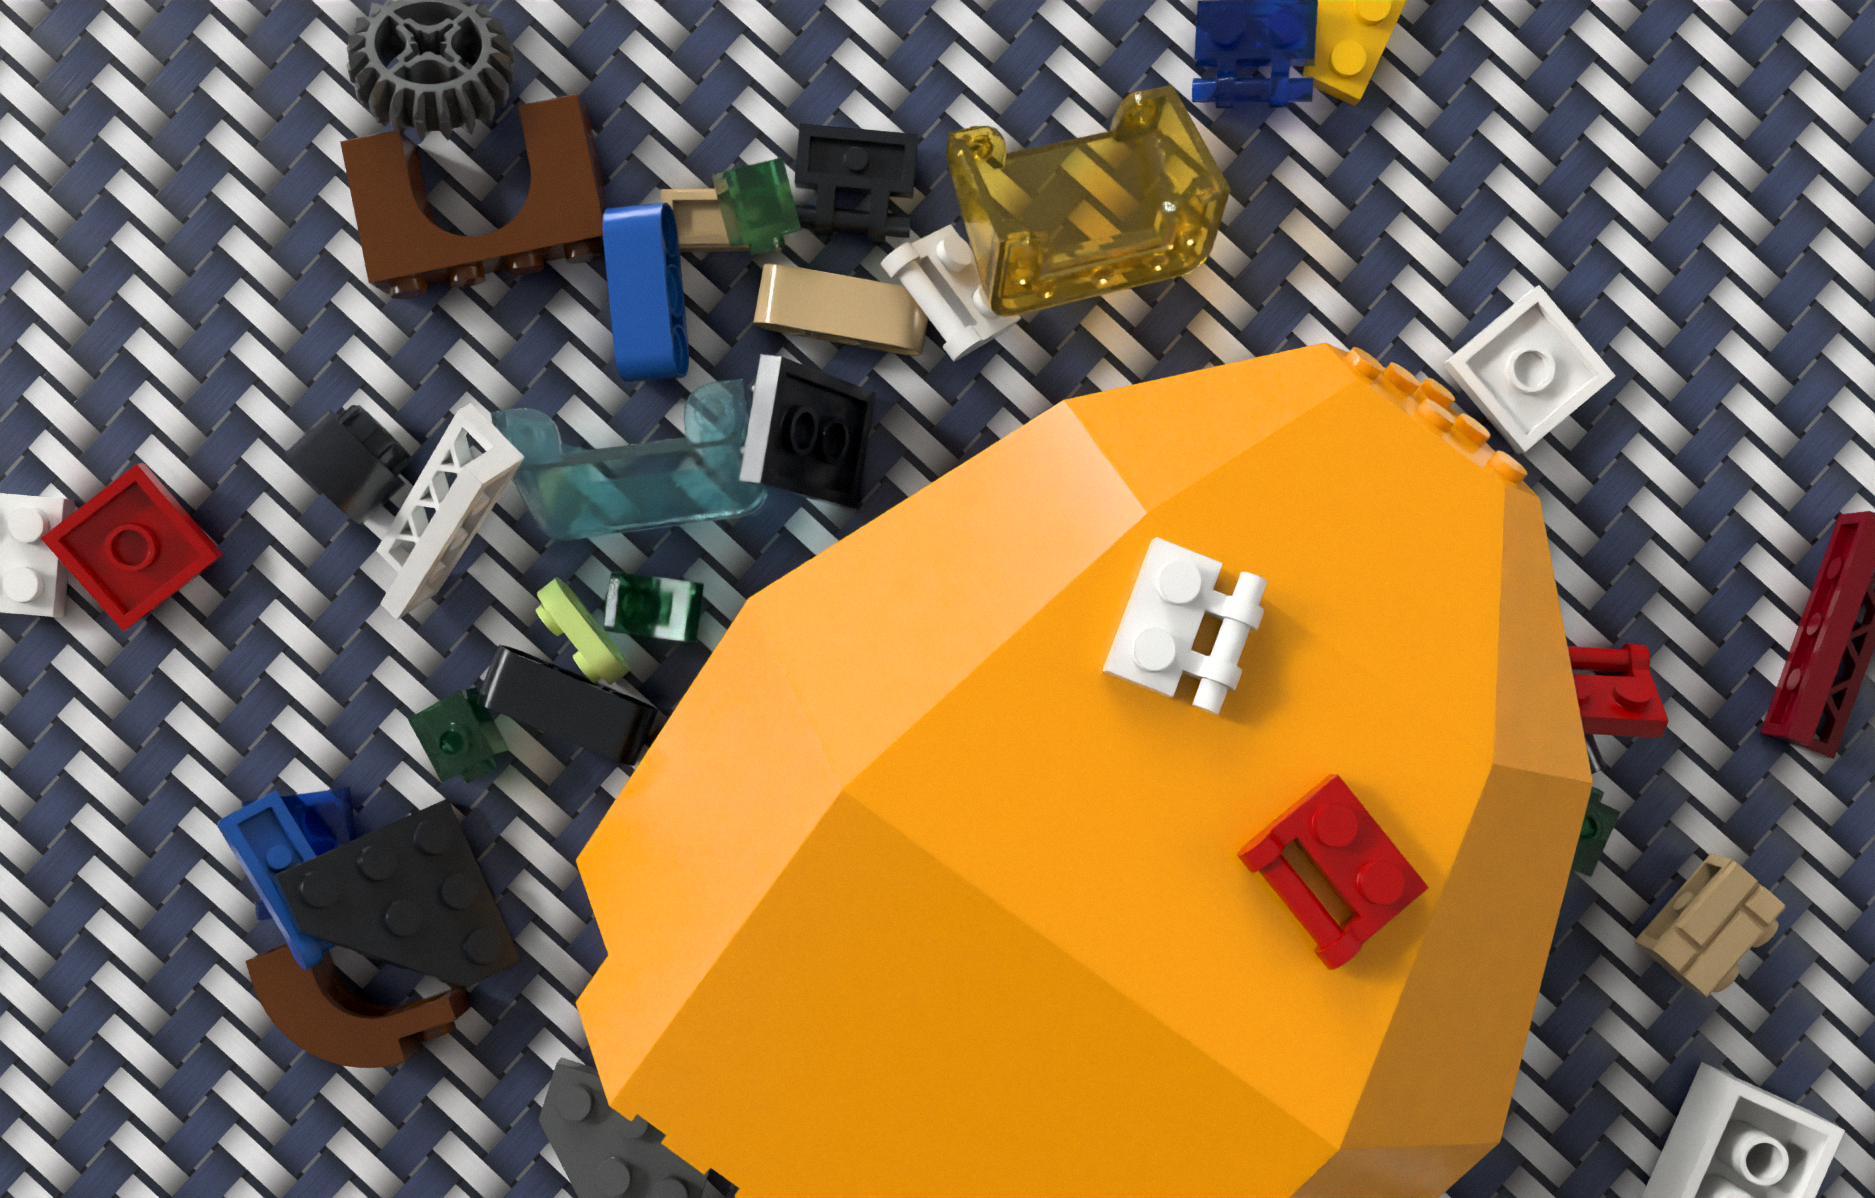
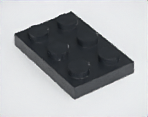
[739,354,876,509]

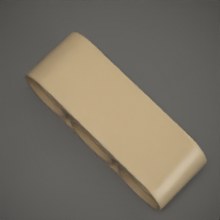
[753,263,929,356]

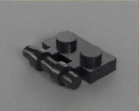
[792,123,918,242]

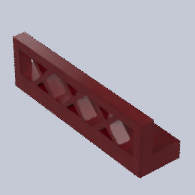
[1760,511,1875,759]

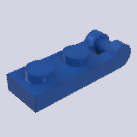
[217,791,344,970]

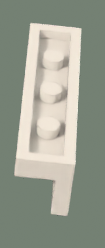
[376,403,525,620]

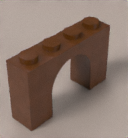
[340,93,608,299]

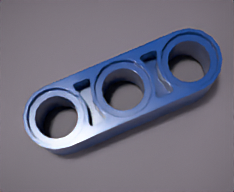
[602,202,689,382]

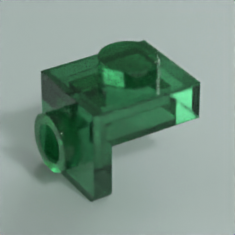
[604,572,704,643]

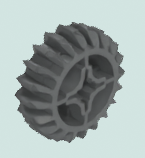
[347,0,516,141]

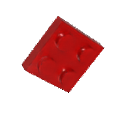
[41,463,224,632]

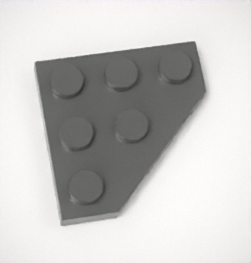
[538,1057,711,1198]

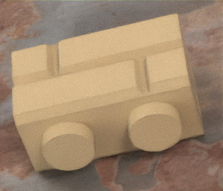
[1634,853,1786,998]

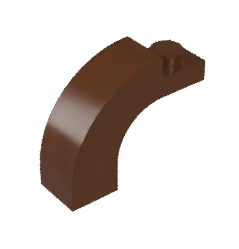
[245,944,471,1068]

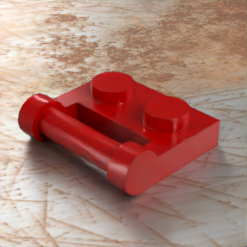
[1568,643,1669,738]
[1237,774,1429,970]

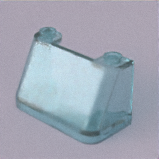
[491,379,768,540]

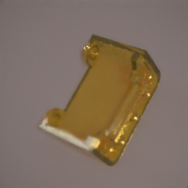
[946,85,1231,317]

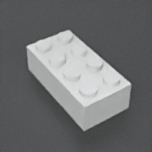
[1641,1062,1845,1198]

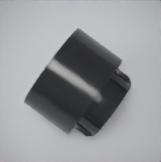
[284,405,411,526]

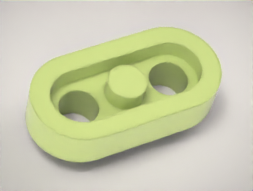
[535,577,631,685]

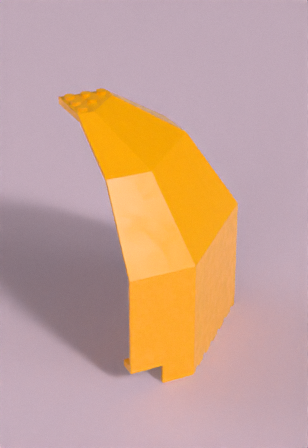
[575,343,1593,1198]

